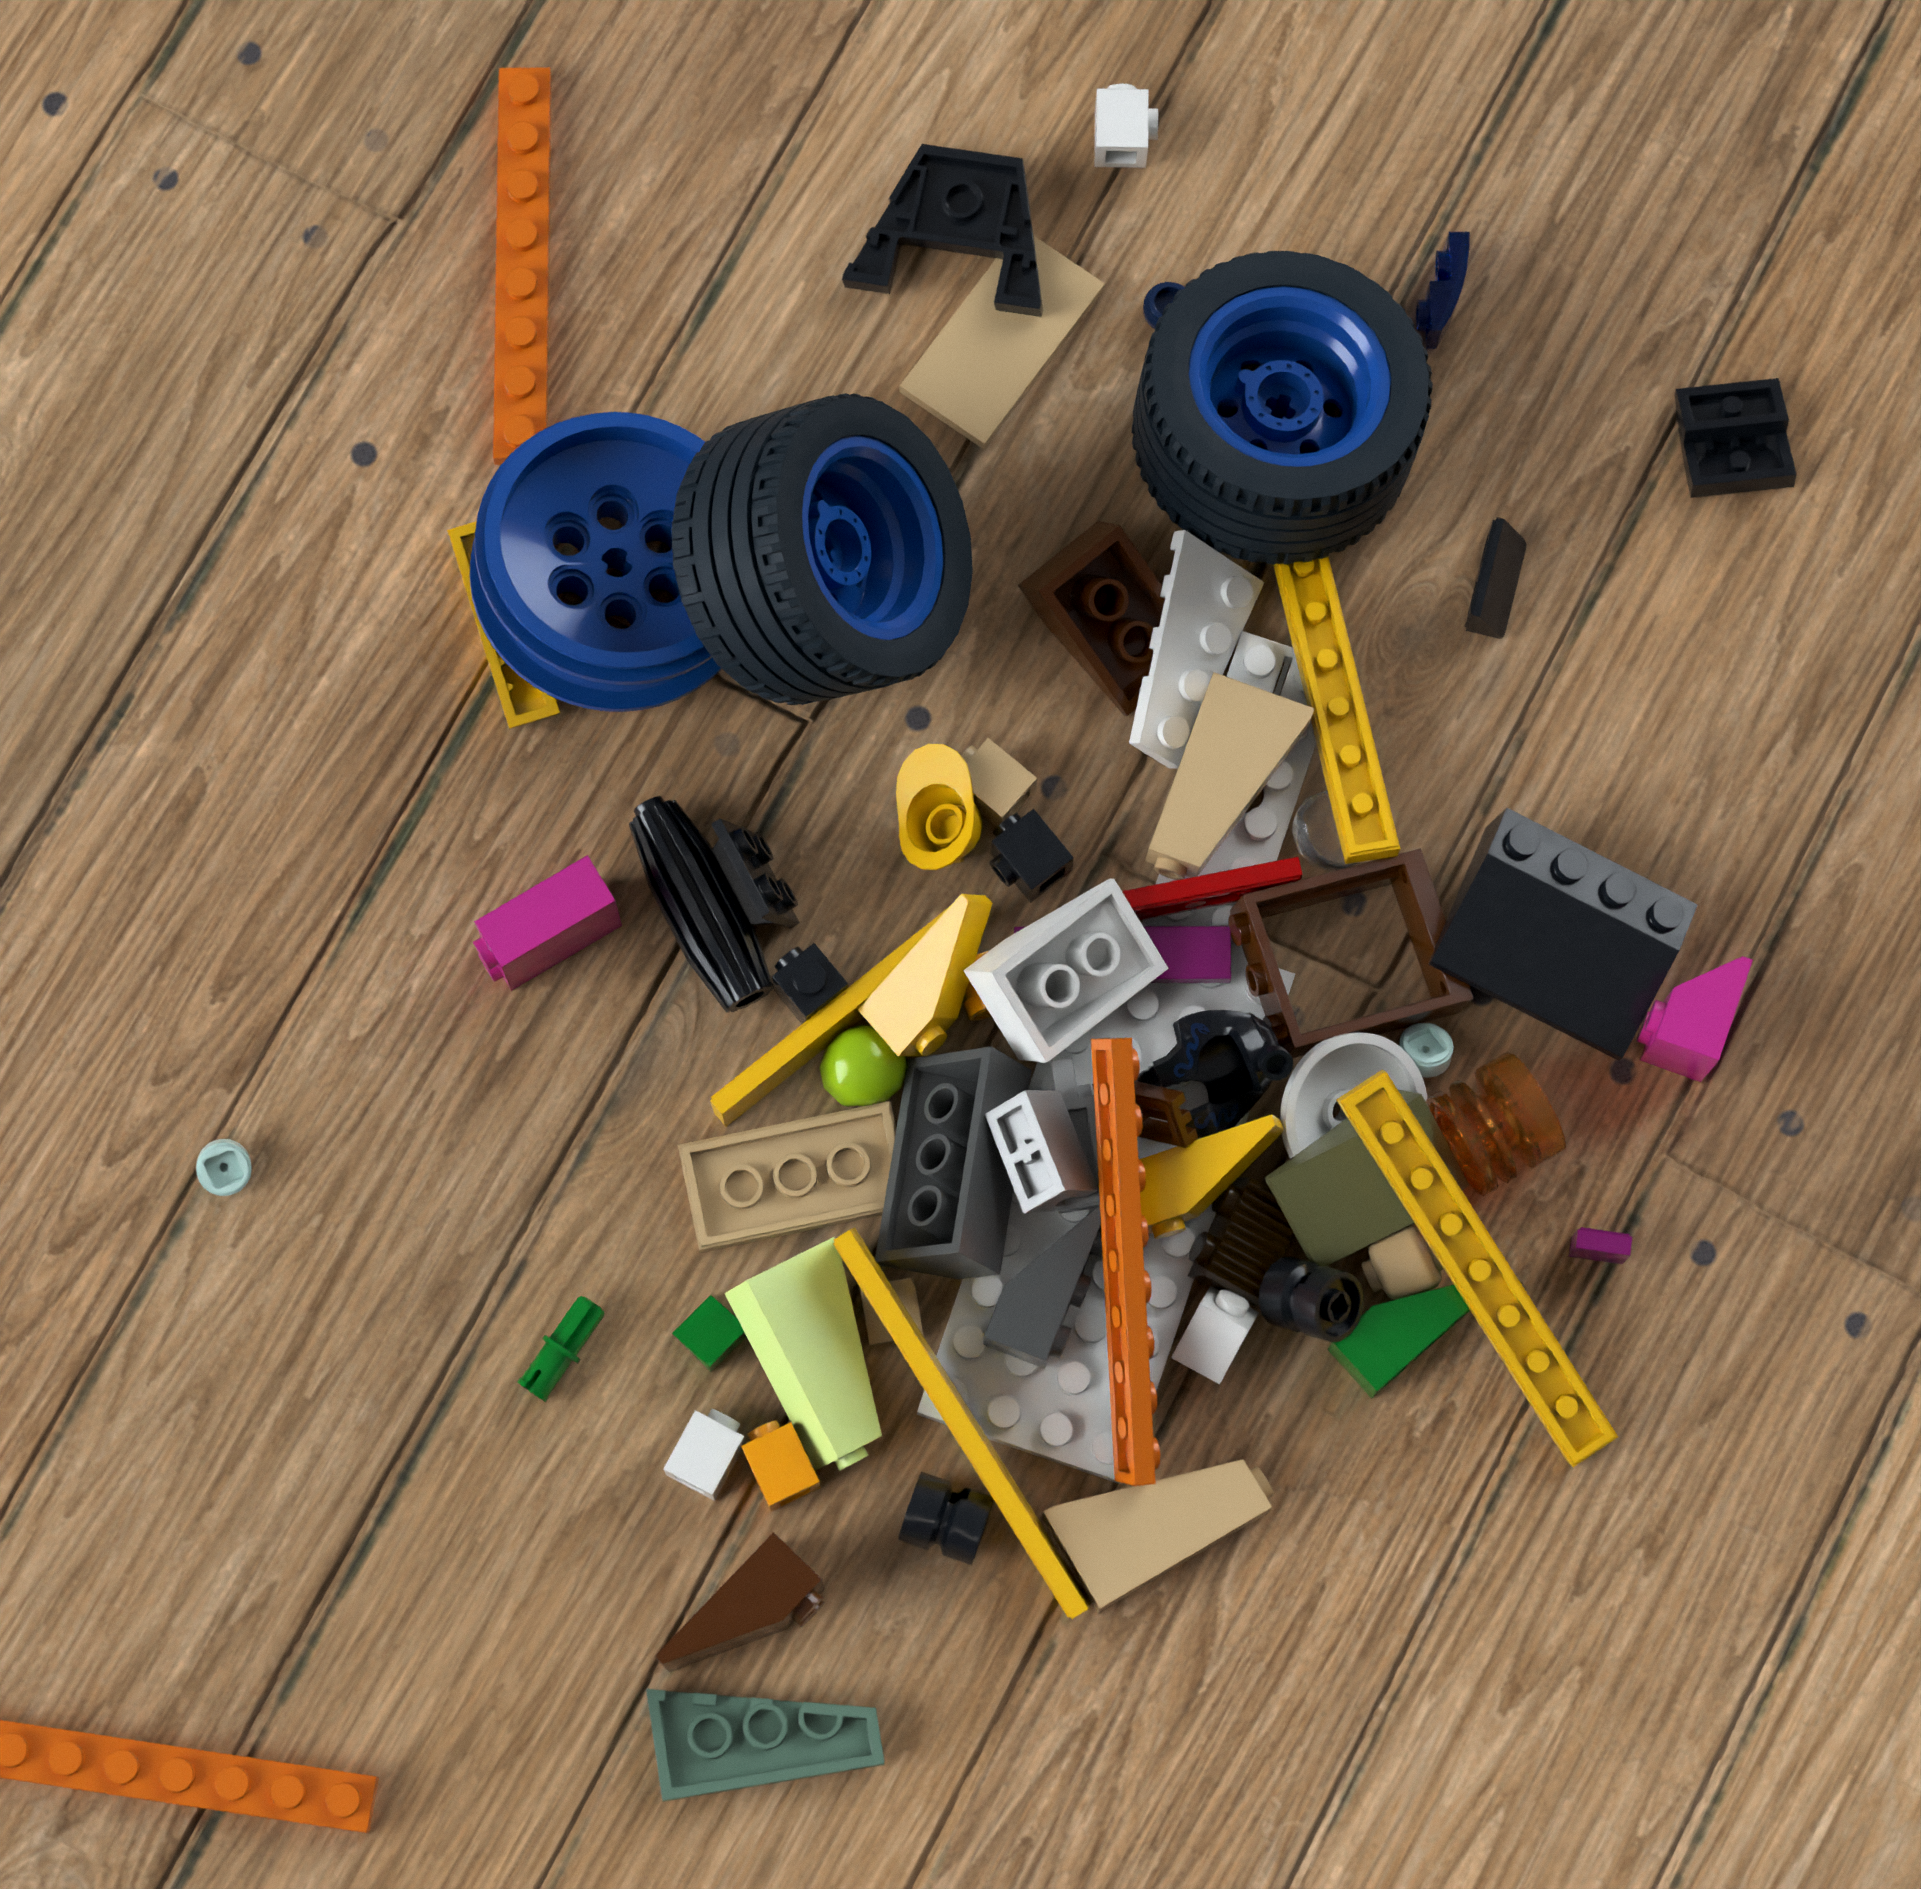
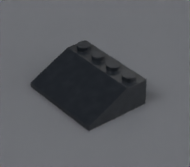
[1428,808,1698,1061]

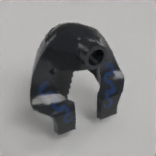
[1136,1010,1293,1139]

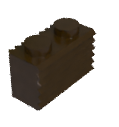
[1188,1177,1294,1305]

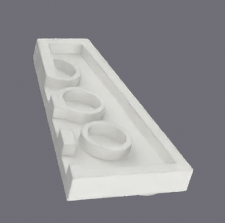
[1129,530,1264,769]

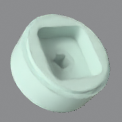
[1399,1023,1454,1078]
[196,1139,252,1196]

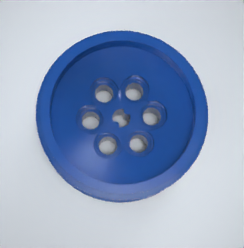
[470,412,722,712]

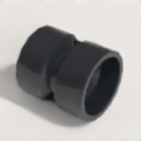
[1258,1256,1364,1342]
[898,1472,994,1565]

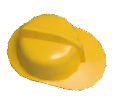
[896,744,983,870]

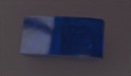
[1416,232,1470,349]

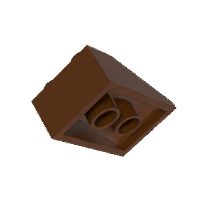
[1018,521,1165,716]
[655,1532,824,1672]

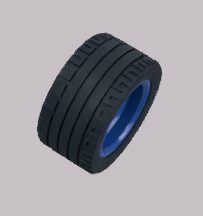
[1131,250,1433,565]
[671,393,973,705]

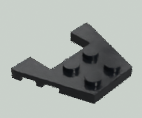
[842,144,1043,317]

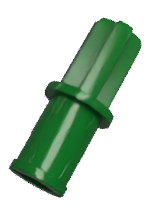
[517,1296,605,1402]

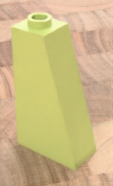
[725,1237,882,1471]

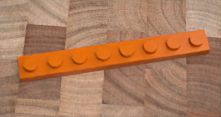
[493,67,552,465]
[1091,1038,1161,1486]
[0,1720,379,1834]

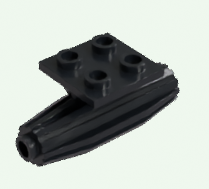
[629,796,800,1013]

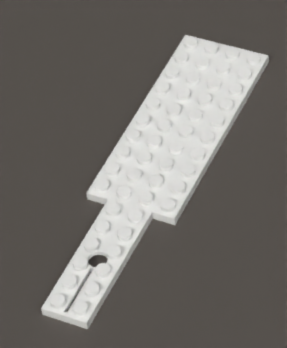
[917,631,1316,1486]

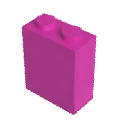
[473,855,622,991]

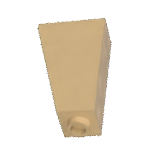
[1145,672,1315,880]
[1042,1459,1274,1613]

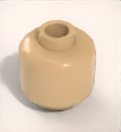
[1362,1223,1444,1300]

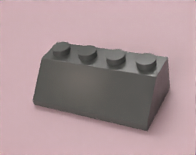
[875,1046,1032,1279]

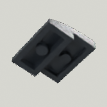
[1675,378,1797,498]

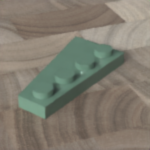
[646,1689,885,1802]

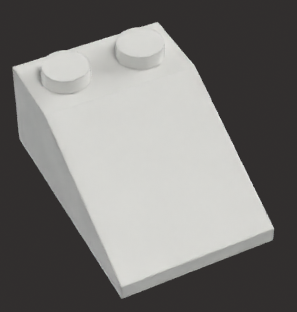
[963,879,1169,1063]

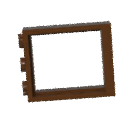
[1228,848,1473,1058]

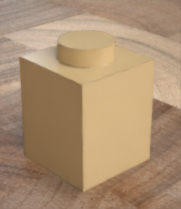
[961,738,1037,827]

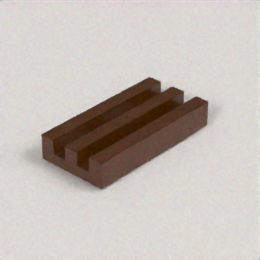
[1092,1081,1198,1148]

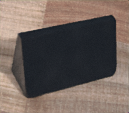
[1464,517,1526,639]

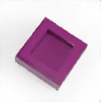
[1568,1227,1633,1264]

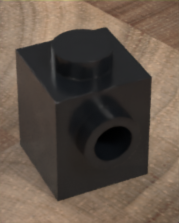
[989,809,1074,903]
[772,943,849,1024]

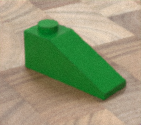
[1328,1284,1470,1398]

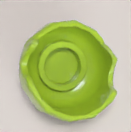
[819,1025,908,1107]

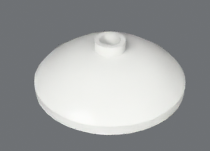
[1280,1032,1428,1159]

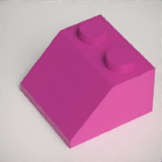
[1636,956,1753,1082]

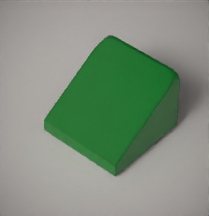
[672,1295,747,1372]

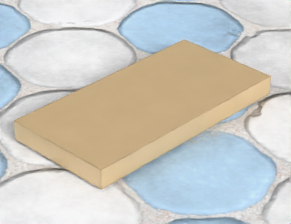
[899,236,1105,449]
[678,1101,896,1253]

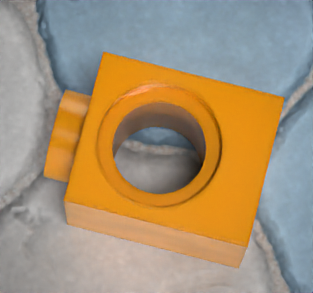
[741,1420,821,1512]

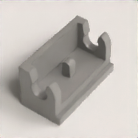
[985,1090,1099,1214]

